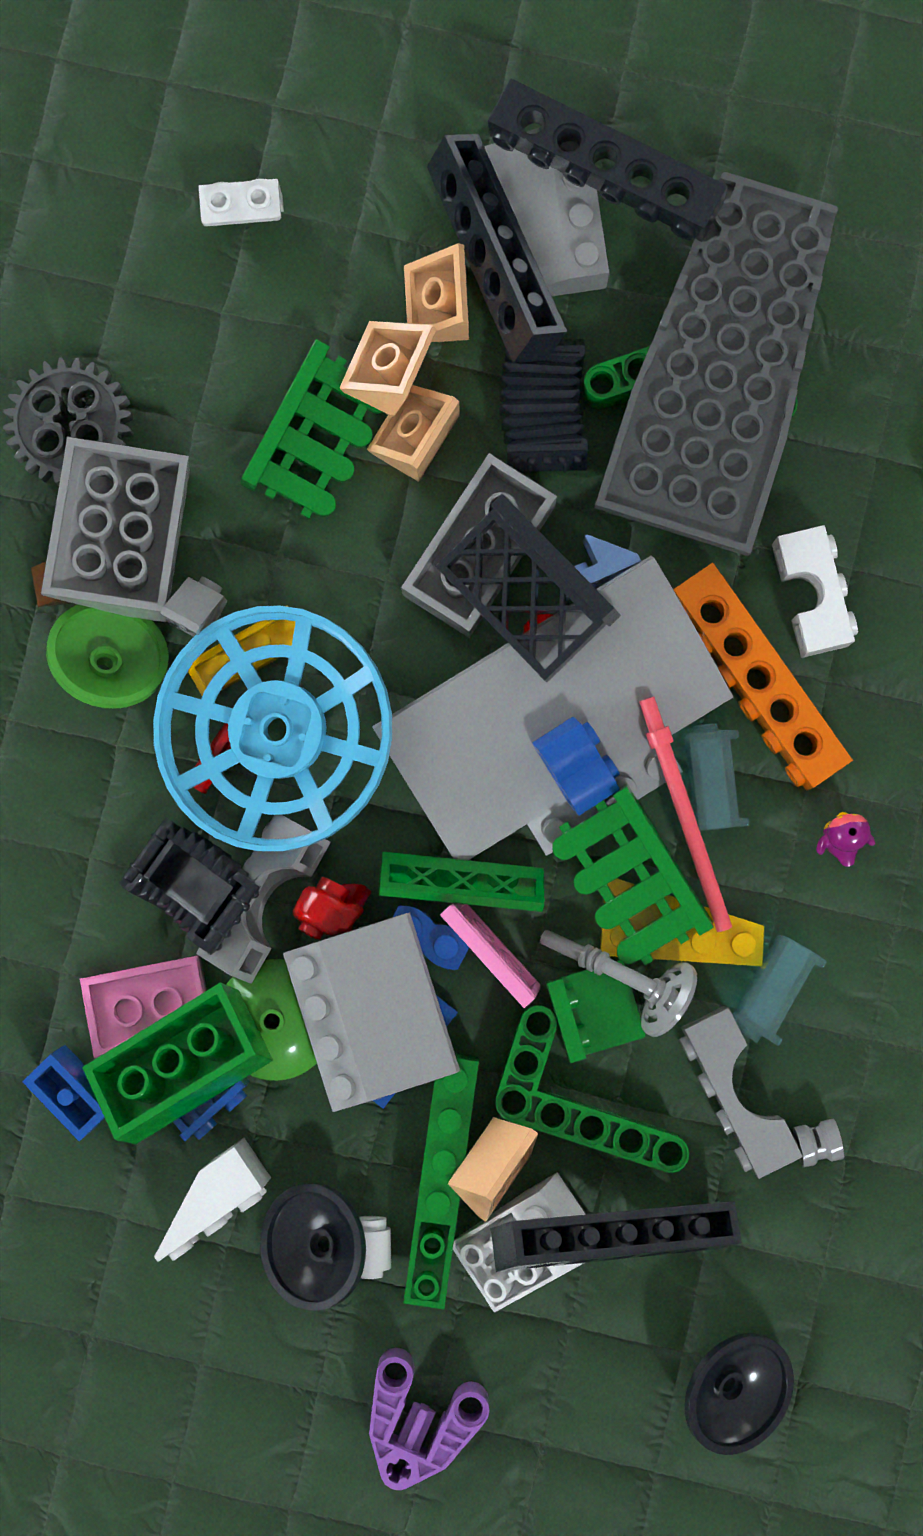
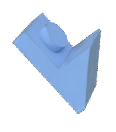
[566,535,641,601]

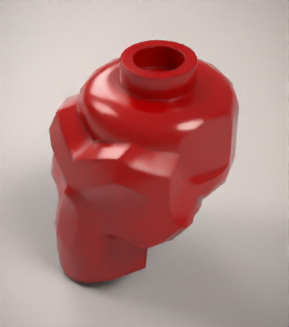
[293,877,371,941]

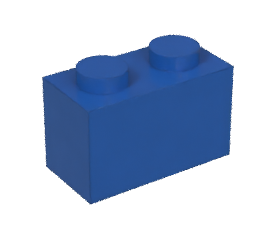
[22,1045,105,1141]

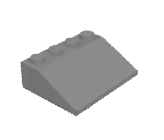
[484,126,609,296]
[41,437,190,622]
[283,912,460,1112]

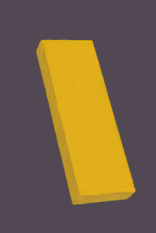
[188,605,295,696]

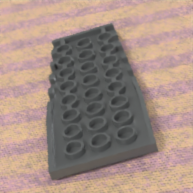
[594,172,838,557]

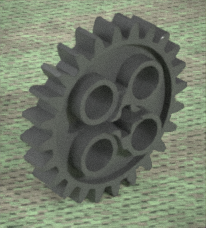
[3,357,134,487]

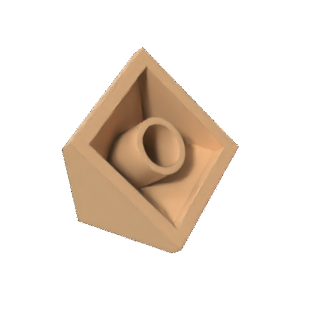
[404,243,469,342]
[340,321,436,417]
[367,385,460,482]
[448,1117,538,1222]

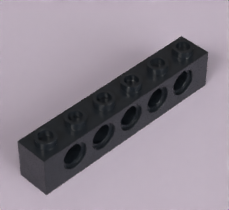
[488,78,728,242]
[427,134,567,363]
[490,1201,742,1272]

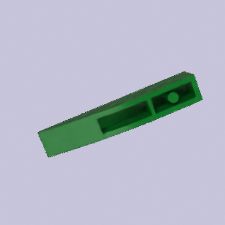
[403,1053,479,1309]

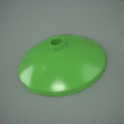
[46,604,169,709]
[226,959,317,1081]

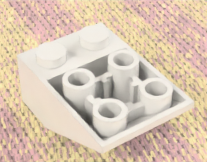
[154,1138,271,1262]
[453,1172,586,1312]

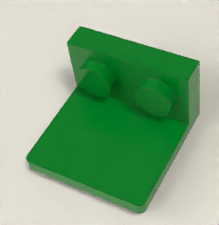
[545,960,645,1063]

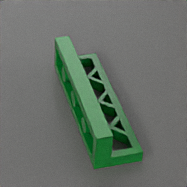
[378,852,544,912]

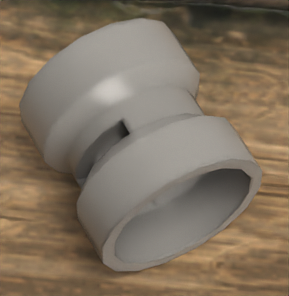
[793,1119,844,1168]

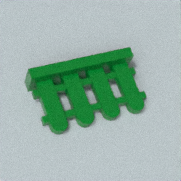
[240,339,384,519]
[552,784,714,965]

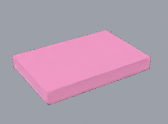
[440,903,541,1008]
[80,955,207,1058]

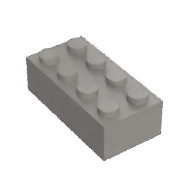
[401,453,557,638]

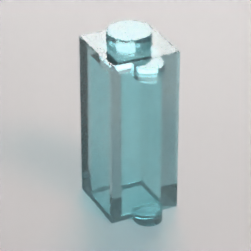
[684,724,749,831]
[732,935,827,1046]

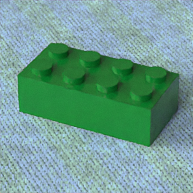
[82,982,273,1144]

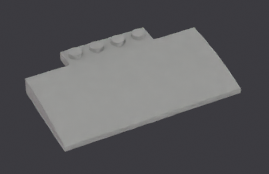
[372,556,733,860]

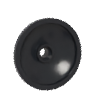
[260,1183,366,1311]
[684,1333,794,1455]

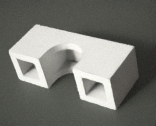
[772,525,858,658]

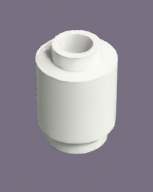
[359,1216,391,1279]

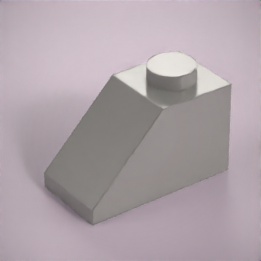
[160,577,227,637]

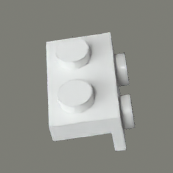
[199,179,284,226]

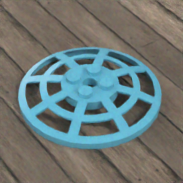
[153,606,392,851]

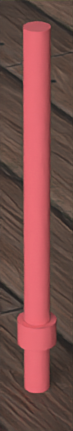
[639,696,732,932]

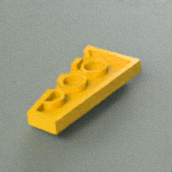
[600,878,764,966]

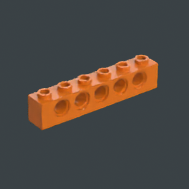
[673,562,853,791]

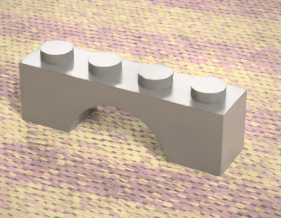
[196,815,331,983]
[679,1006,803,1179]

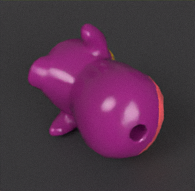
[816,812,876,867]

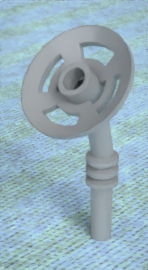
[540,930,697,1037]

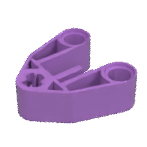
[369,1348,489,1490]

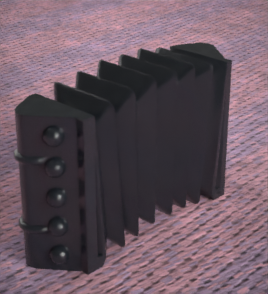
[499,338,588,474]
[119,817,261,955]

